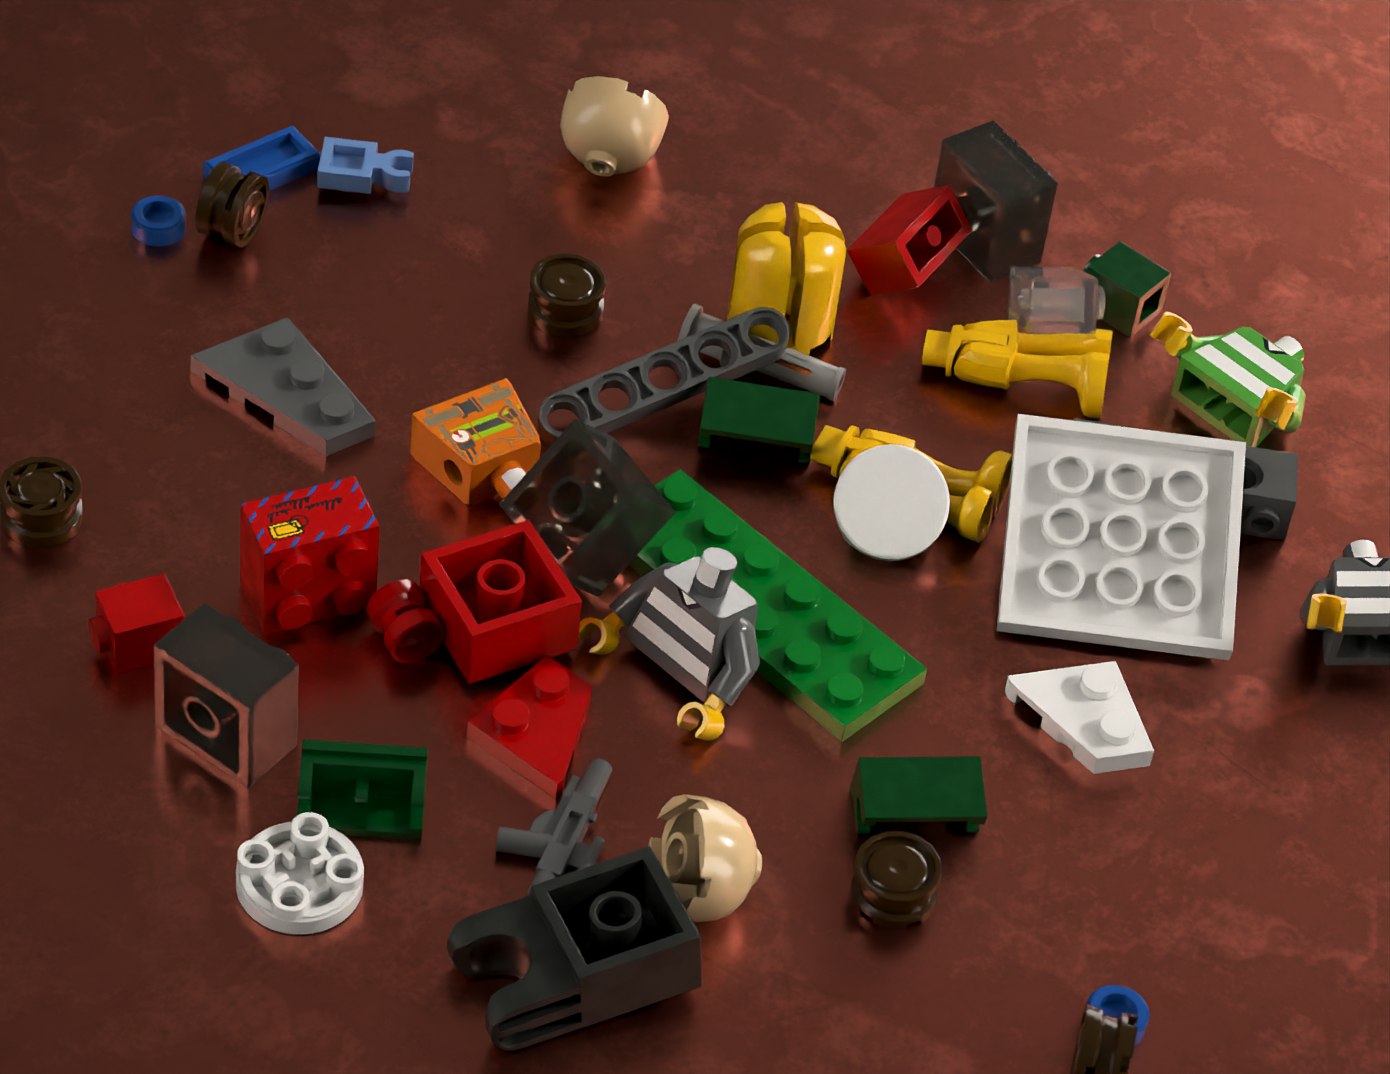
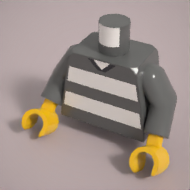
[1300,540,1390,665]
[578,547,760,741]

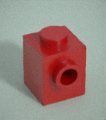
[88,573,185,674]

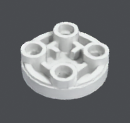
[833,444,950,561]
[236,812,364,935]

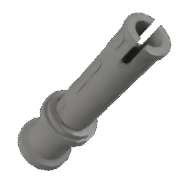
[678,304,846,402]

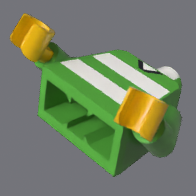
[1150,312,1306,447]

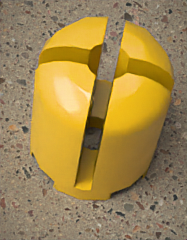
[727,202,846,362]

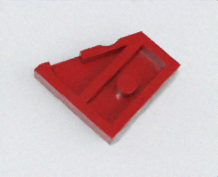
[467,655,593,799]

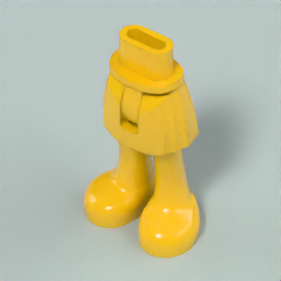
[922,320,1113,419]
[810,425,1012,543]

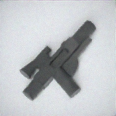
[496,758,613,897]

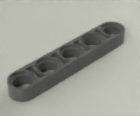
[537,307,790,450]

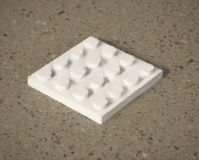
[996,414,1246,660]

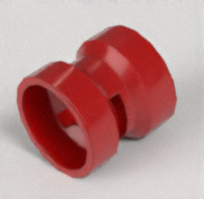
[366,579,445,664]

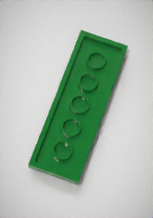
[595,469,927,742]

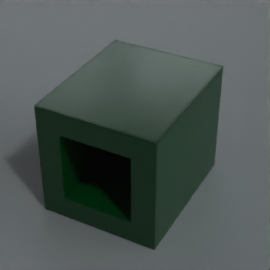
[1079,241,1171,338]

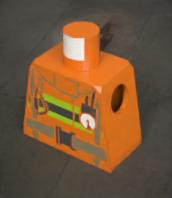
[410,378,541,509]

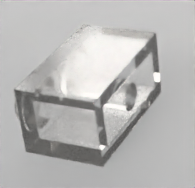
[1008,266,1105,334]

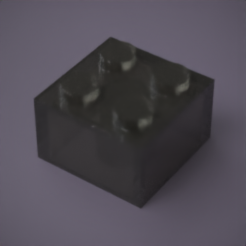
[934,120,1058,283]
[499,419,676,597]
[154,603,299,788]

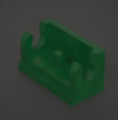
[698,377,820,464]
[297,739,428,840]
[850,756,988,834]

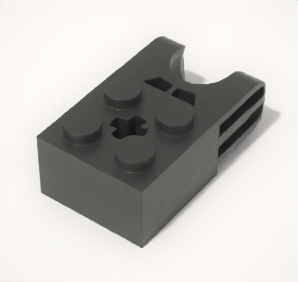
[447,846,702,1050]

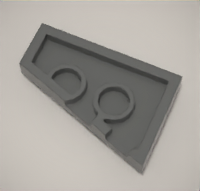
[190,317,376,456]

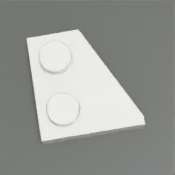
[1005,661,1154,774]

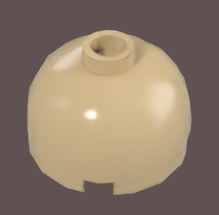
[560,76,669,176]
[648,794,762,923]

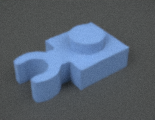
[317,137,414,194]

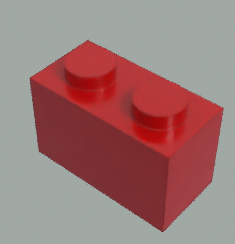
[847,185,973,295]

